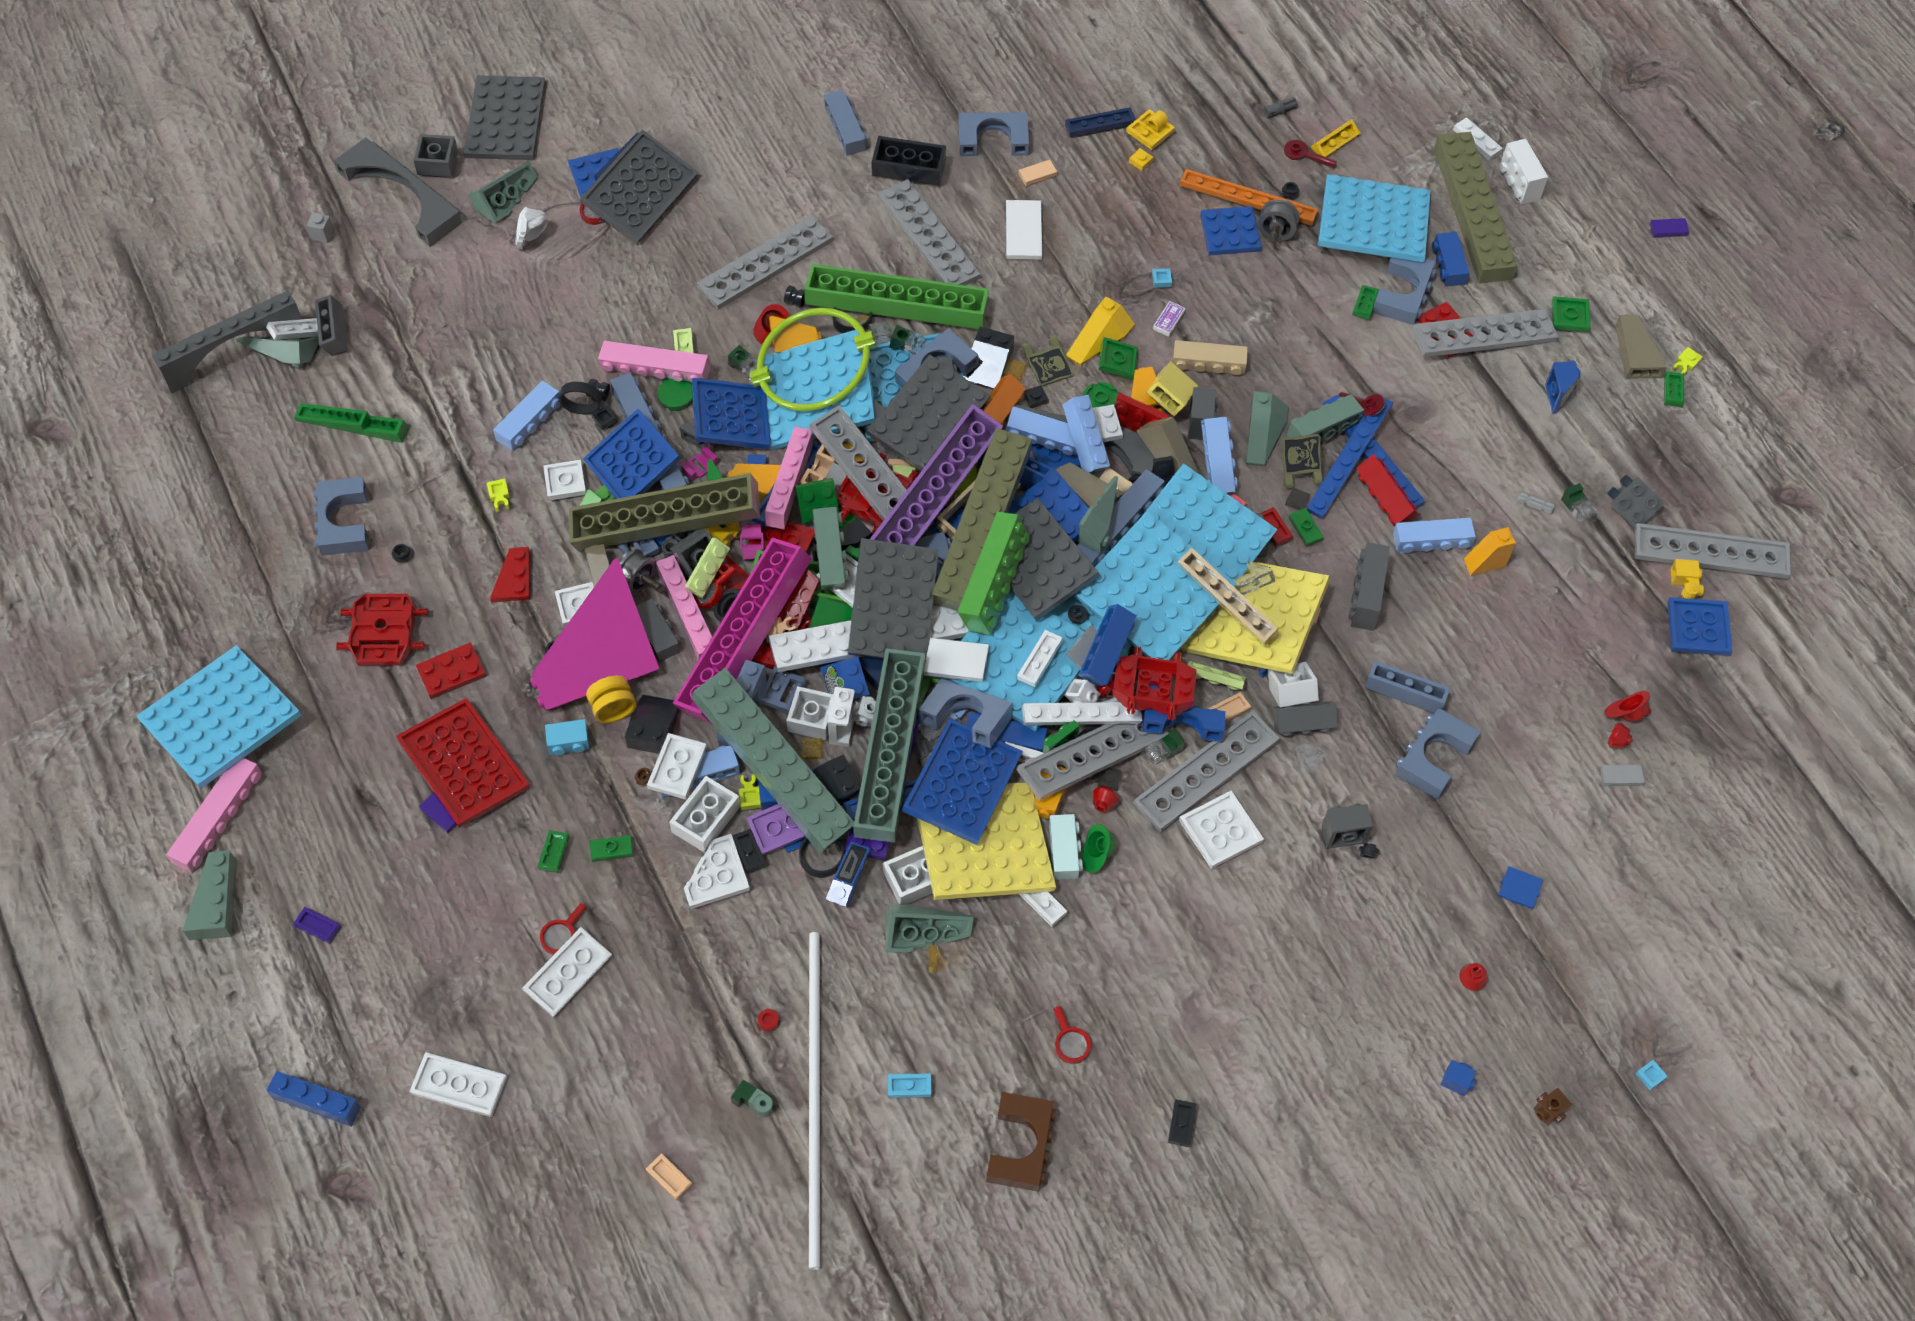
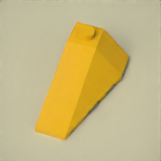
[1066,297,1135,366]

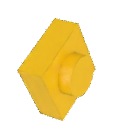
[1129,148,1153,171]

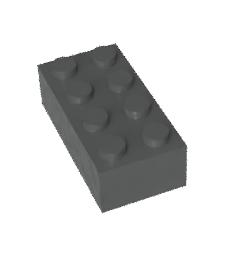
[1348,542,1390,631]

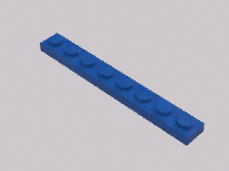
[1322,394,1425,508]
[1307,398,1393,519]

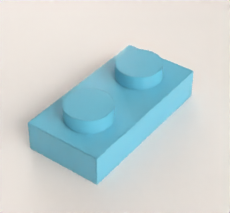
[888,1074,931,1098]

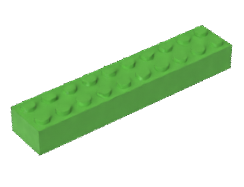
[805,264,989,329]

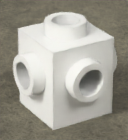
[1065,679,1100,703]
[851,696,876,728]

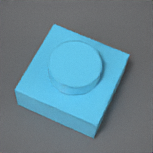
[1152,268,1172,288]
[1635,1060,1668,1091]

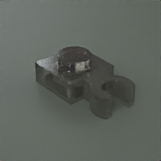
[1084,768,1121,791]

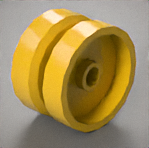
[586,675,637,724]

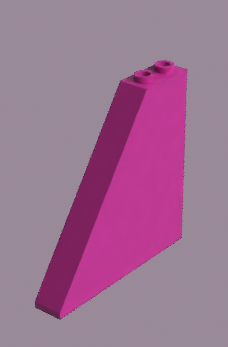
[530,558,659,711]

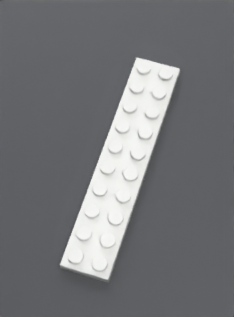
[769,605,969,672]

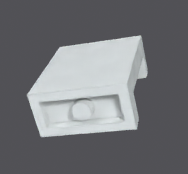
[828,687,855,747]

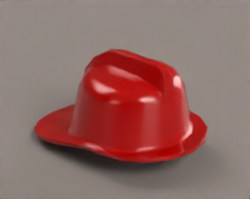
[753,304,789,345]
[1604,691,1651,722]

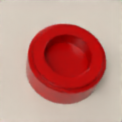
[758,1009,779,1032]

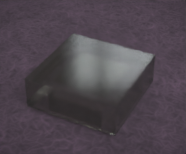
[1285,487,1310,510]

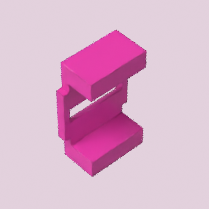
[680,446,718,482]
[740,524,764,561]

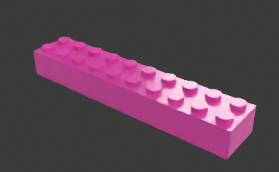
[673,538,812,725]

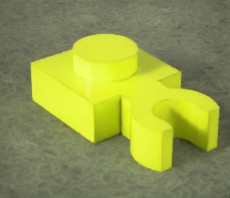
[1671,347,1703,375]
[487,478,510,512]
[739,774,761,810]

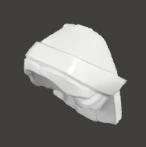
[516,207,548,250]

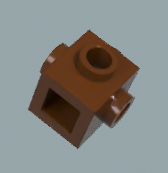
[1534,1088,1573,1126]

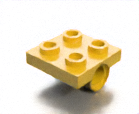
[1126,109,1175,150]

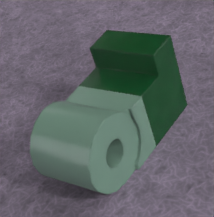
[731,1080,773,1118]

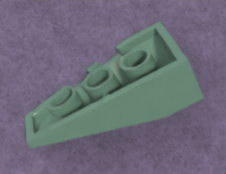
[468,161,538,223]
[235,336,319,367]
[1246,391,1288,466]
[1079,476,1118,553]
[885,903,974,953]

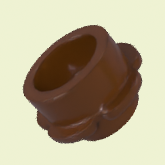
[635,768,652,787]

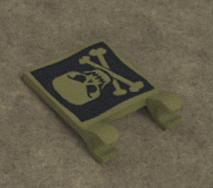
[1022,334,1074,387]
[1282,434,1323,489]

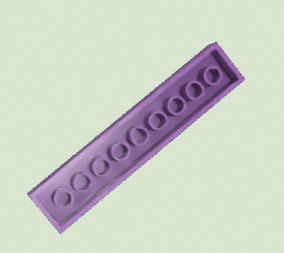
[870,404,1003,546]

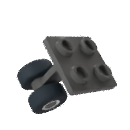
[1608,475,1664,527]

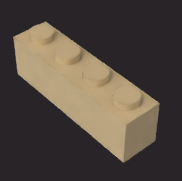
[1172,340,1248,375]

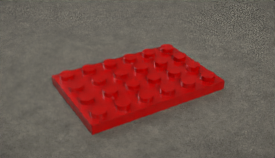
[396,698,530,828]

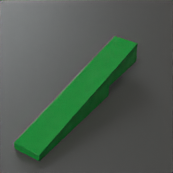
[294,403,409,443]

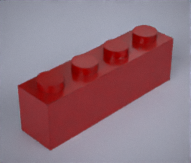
[1356,454,1421,526]

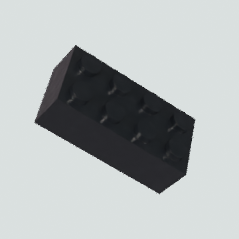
[871,136,946,186]

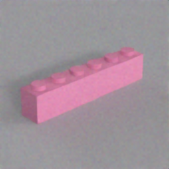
[598,341,712,382]
[765,426,813,529]
[656,555,712,660]
[166,758,262,873]

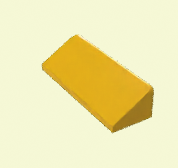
[1310,119,1361,157]

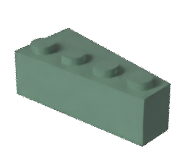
[1286,394,1364,442]
[813,507,848,590]
[182,850,236,941]

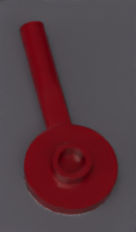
[1284,140,1337,168]
[1339,392,1385,417]

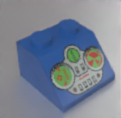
[1545,361,1580,414]
[820,656,870,700]

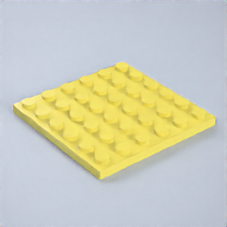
[1181,562,1330,674]
[917,783,1056,900]

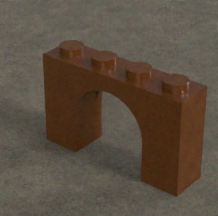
[986,1092,1056,1192]

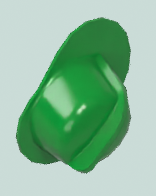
[1081,824,1116,873]

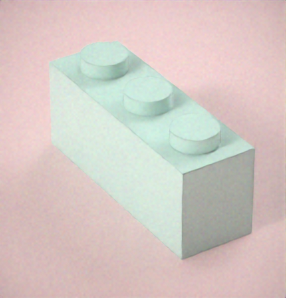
[1049,814,1083,880]

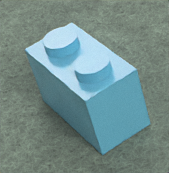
[545,719,590,756]

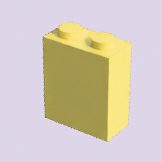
[1147,361,1198,416]

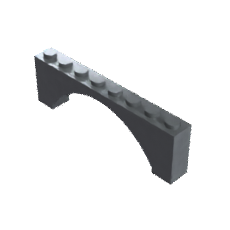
[334,137,462,247]
[152,290,302,393]
[1016,405,1155,476]

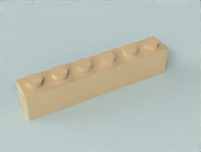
[1178,548,1278,646]

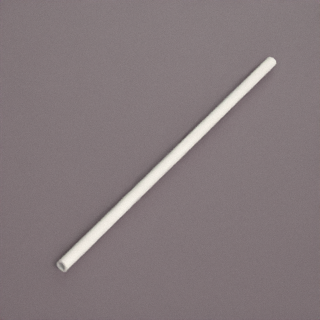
[809,932,820,1270]

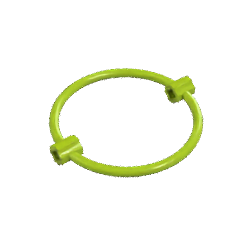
[750,308,877,411]

